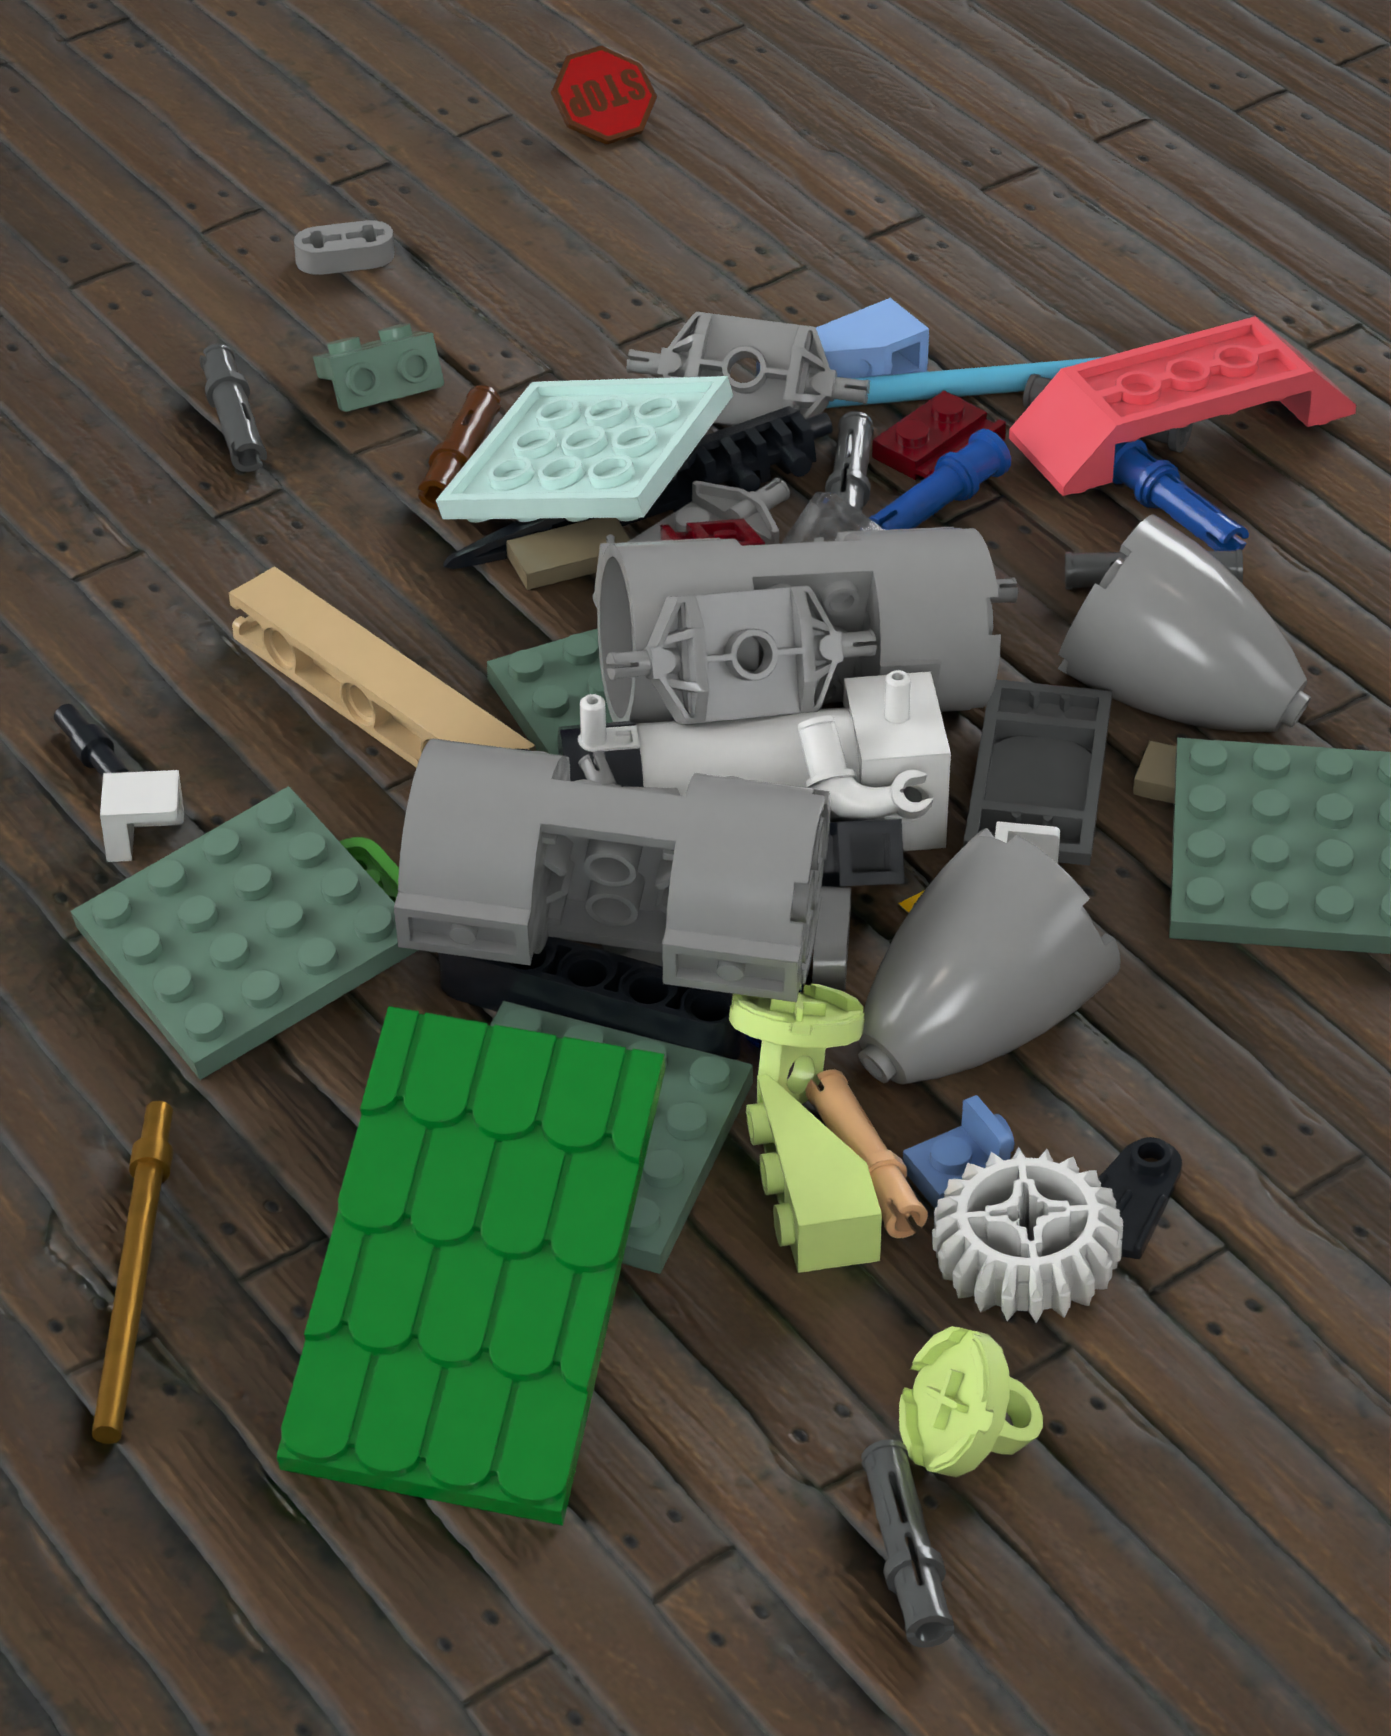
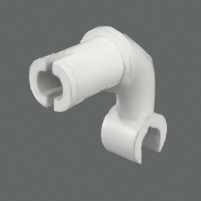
[797,715,933,821]

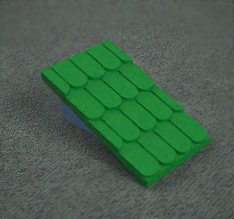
[277,1006,665,1526]

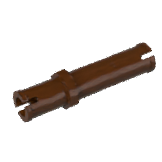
[418,385,501,510]

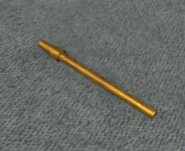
[92,1101,173,1444]

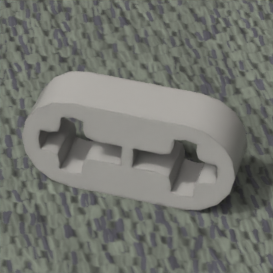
[294,220,394,275]
[812,886,851,991]

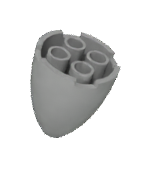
[1058,514,1311,732]
[858,828,1121,1084]

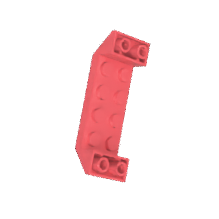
[1009,316,1356,496]

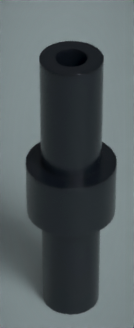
[54,704,130,777]

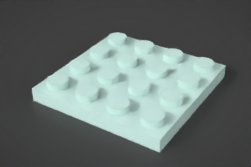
[436,376,733,523]

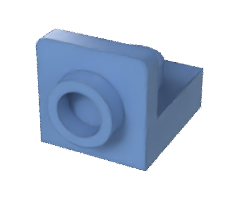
[903,1095,1014,1208]

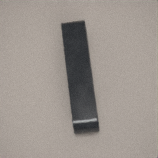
[438,936,741,1060]

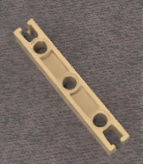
[229,566,536,768]

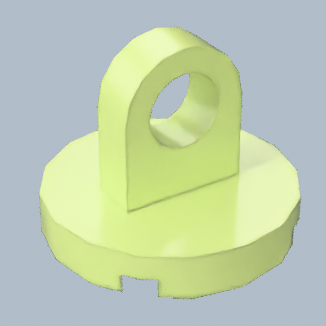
[729,983,865,1104]
[899,1326,1043,1477]

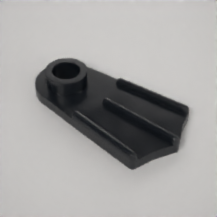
[1098,1137,1182,1259]

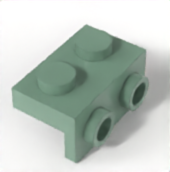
[313,323,444,412]

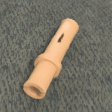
[806,1069,928,1238]

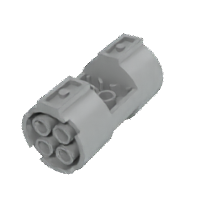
[594,527,1001,724]
[394,738,830,1002]

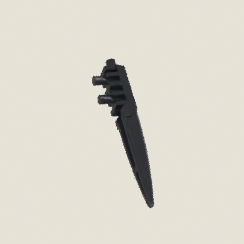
[443,406,833,569]

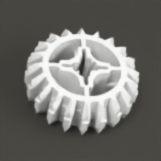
[932,1147,1123,1323]

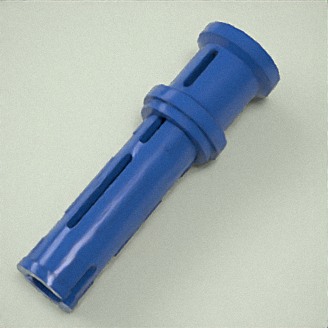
[864,429,1011,531]
[1113,439,1249,551]

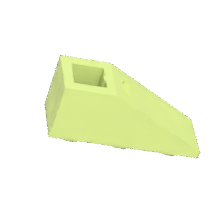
[746,1074,882,1273]

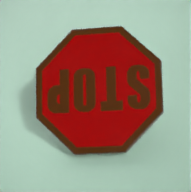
[551,45,657,145]

